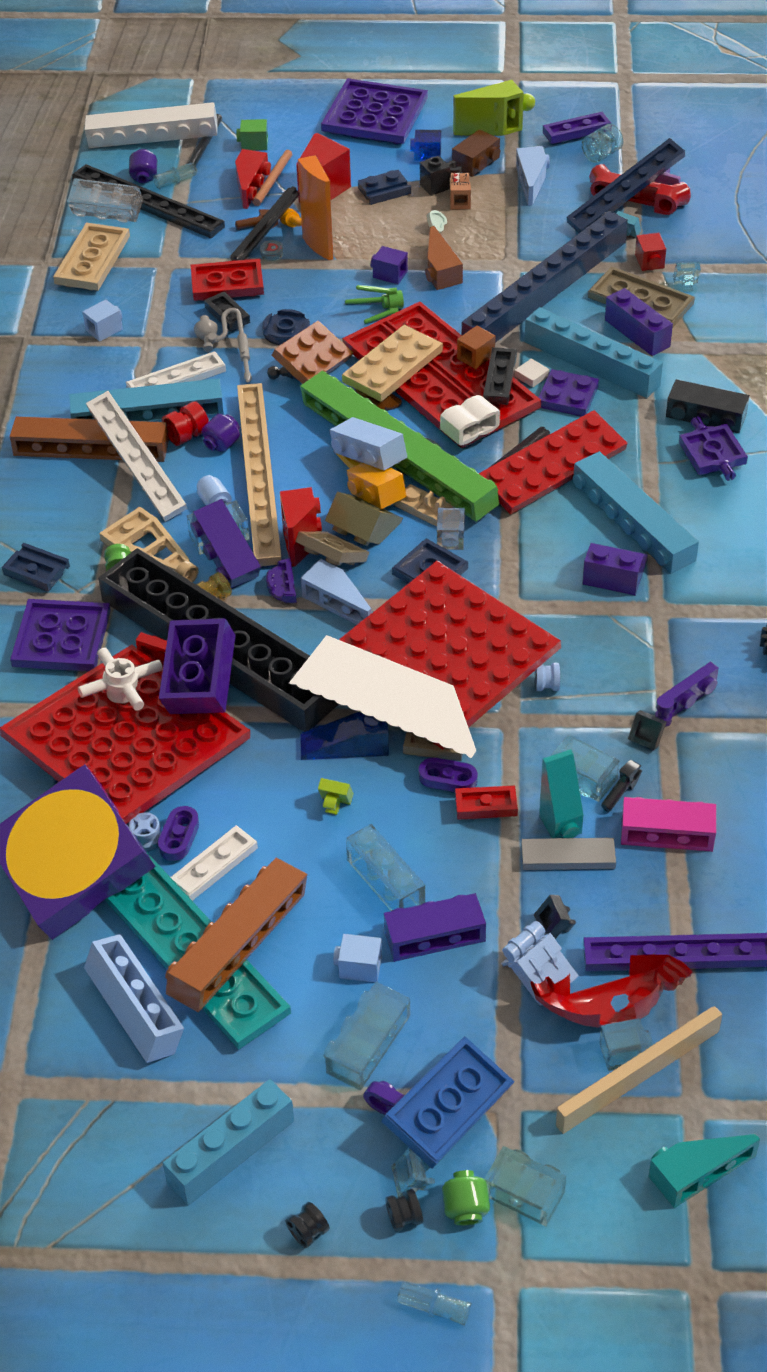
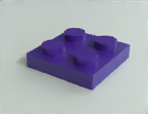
[538,369,599,417]

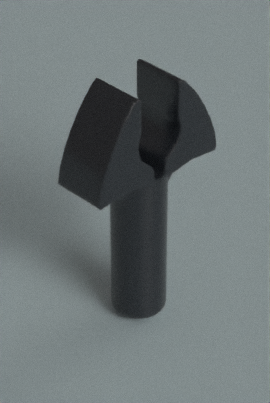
[601,760,642,812]

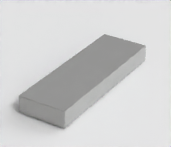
[521,838,616,870]

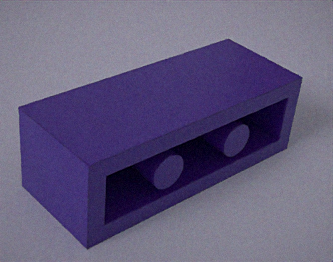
[605,288,673,356]
[190,499,261,590]
[384,893,486,962]

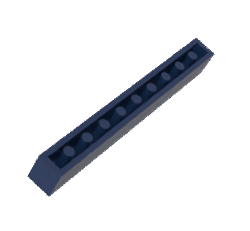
[461,211,628,343]

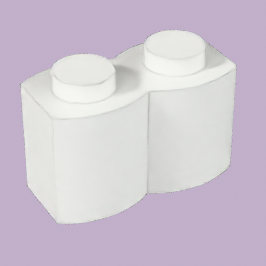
[440,396,500,445]

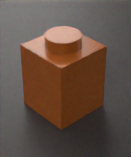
[457,326,496,369]

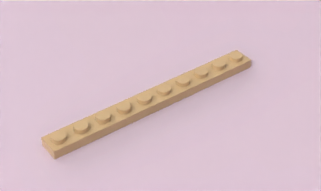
[237,383,281,566]

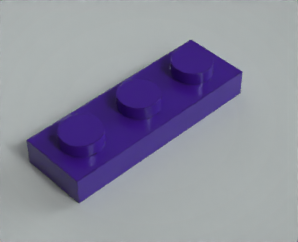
[542,112,611,144]

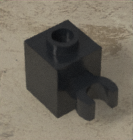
[420,156,462,196]

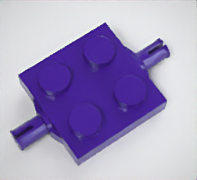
[679,417,748,481]

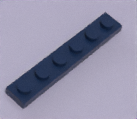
[566,138,685,233]

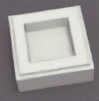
[515,359,550,387]

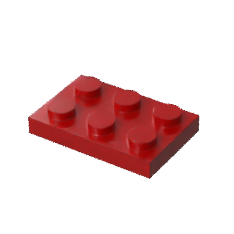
[190,259,264,301]

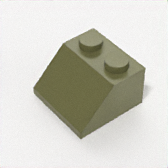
[325,491,403,546]

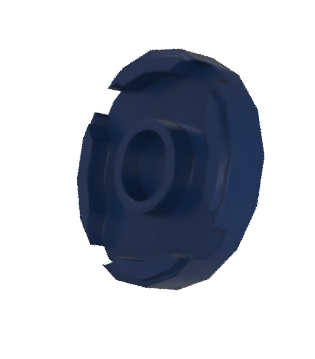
[262,309,310,345]

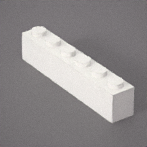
[85,103,217,148]

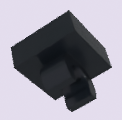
[628,710,667,750]
[533,895,576,939]

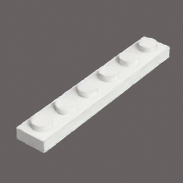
[86,391,187,522]

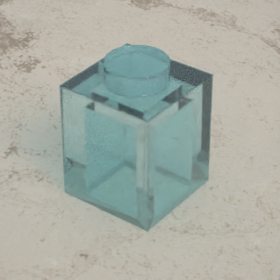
[599,1018,653,1071]

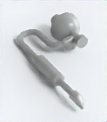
[194,308,252,383]

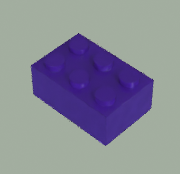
[159,619,235,714]

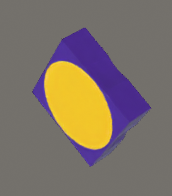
[0,764,156,940]

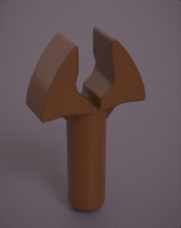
[235,209,278,230]

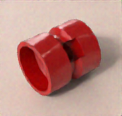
[162,401,209,446]

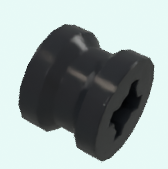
[385,1189,423,1232]
[285,1202,330,1248]

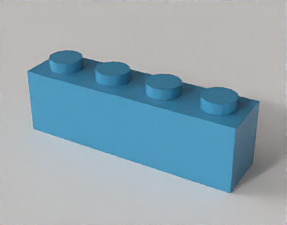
[162,1079,294,1206]

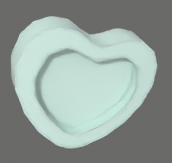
[427,210,447,233]

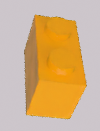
[347,463,406,509]

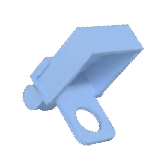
[501,921,579,1006]

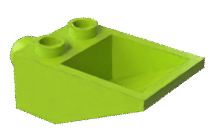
[453,80,535,136]

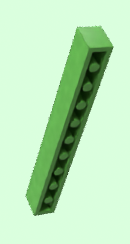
[300,370,499,522]

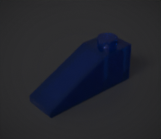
[300,712,389,760]

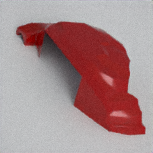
[530,954,693,1028]

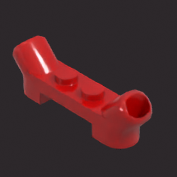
[589,164,691,215]

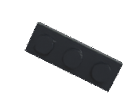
[483,347,517,405]

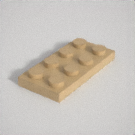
[53,222,130,291]
[342,325,443,402]

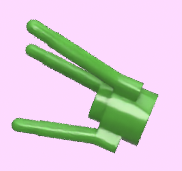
[345,285,404,324]

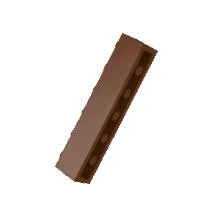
[10,416,169,462]
[165,857,308,1012]

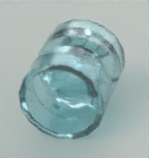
[582,124,623,163]

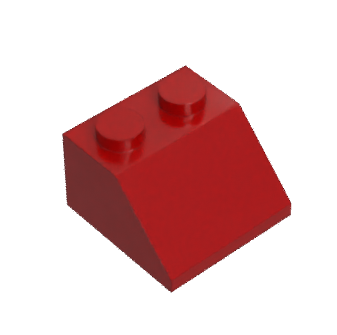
[280,487,322,567]

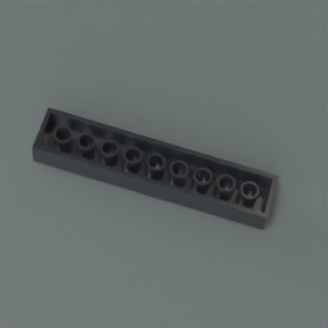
[98,548,339,733]

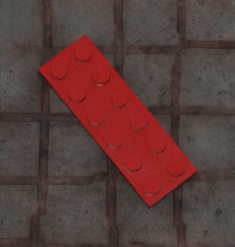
[479,410,628,515]

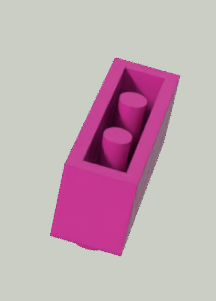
[621,797,716,852]

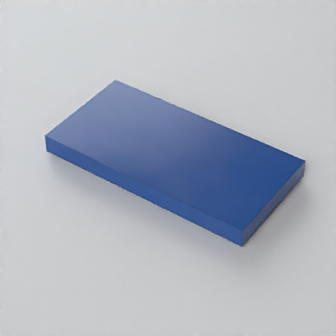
[381,1036,515,1169]

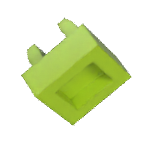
[318,778,354,815]

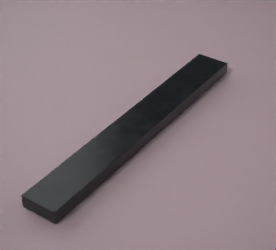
[72,164,225,238]

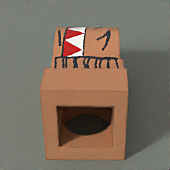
[450,173,471,210]

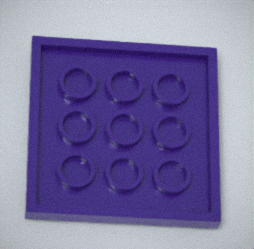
[321,78,428,144]

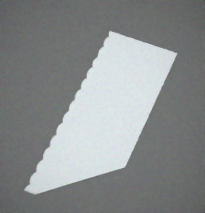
[289,635,476,758]

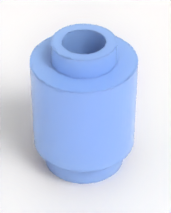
[197,475,232,508]

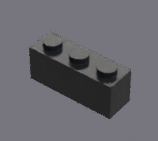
[666,379,750,433]

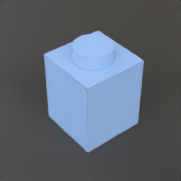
[82,300,123,342]
[333,934,382,983]

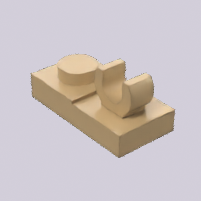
[395,484,453,527]

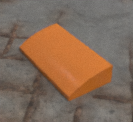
[298,155,333,260]

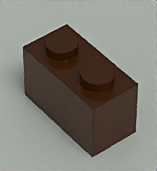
[452,129,501,177]

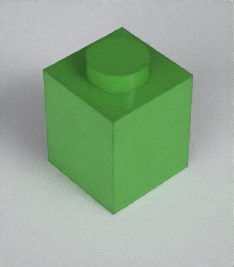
[236,119,268,151]

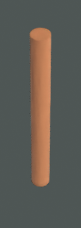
[252,150,292,206]

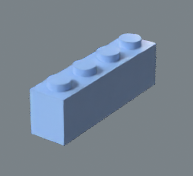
[84,934,184,1063]

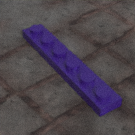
[583,933,767,971]

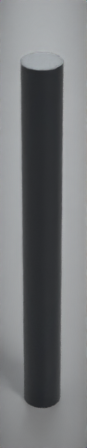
[187,114,222,169]

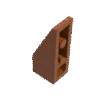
[425,226,463,290]

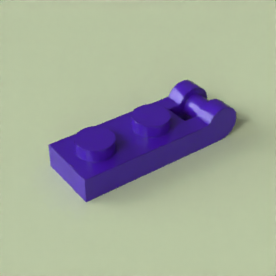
[655,661,719,727]

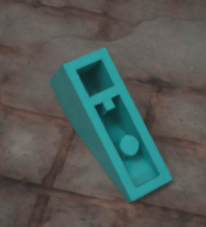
[539,749,584,839]
[648,1134,760,1208]

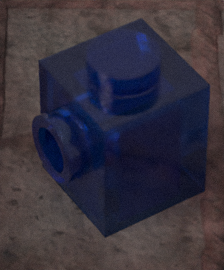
[410,130,441,161]

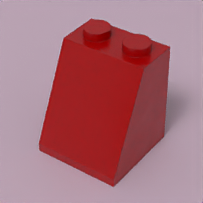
[296,133,351,203]

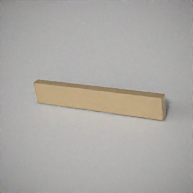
[556,1006,722,1134]

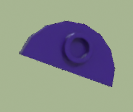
[266,558,297,603]

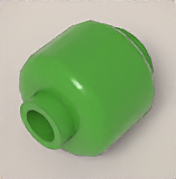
[442,1170,490,1226]

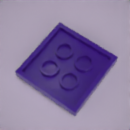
[10,599,111,671]

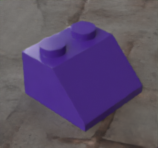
[582,543,648,596]

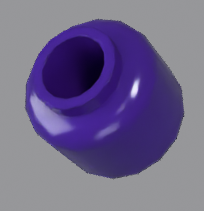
[129,149,158,183]
[202,414,240,452]

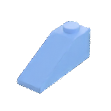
[516,146,550,206]
[301,559,371,625]

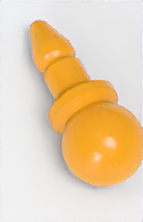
[280,208,302,227]

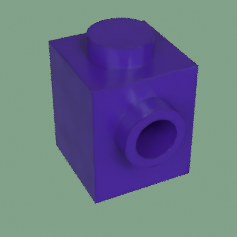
[370,246,408,284]

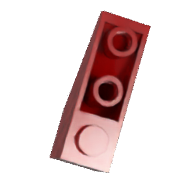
[235,149,271,209]

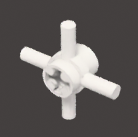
[78,648,163,710]

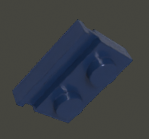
[358,170,411,205]
[2,543,70,592]

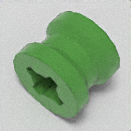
[104,544,131,571]

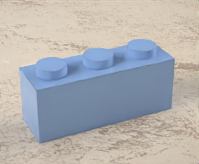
[330,417,407,470]

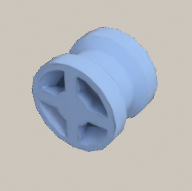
[535,663,560,691]
[129,812,161,851]

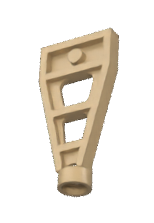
[99,507,199,582]

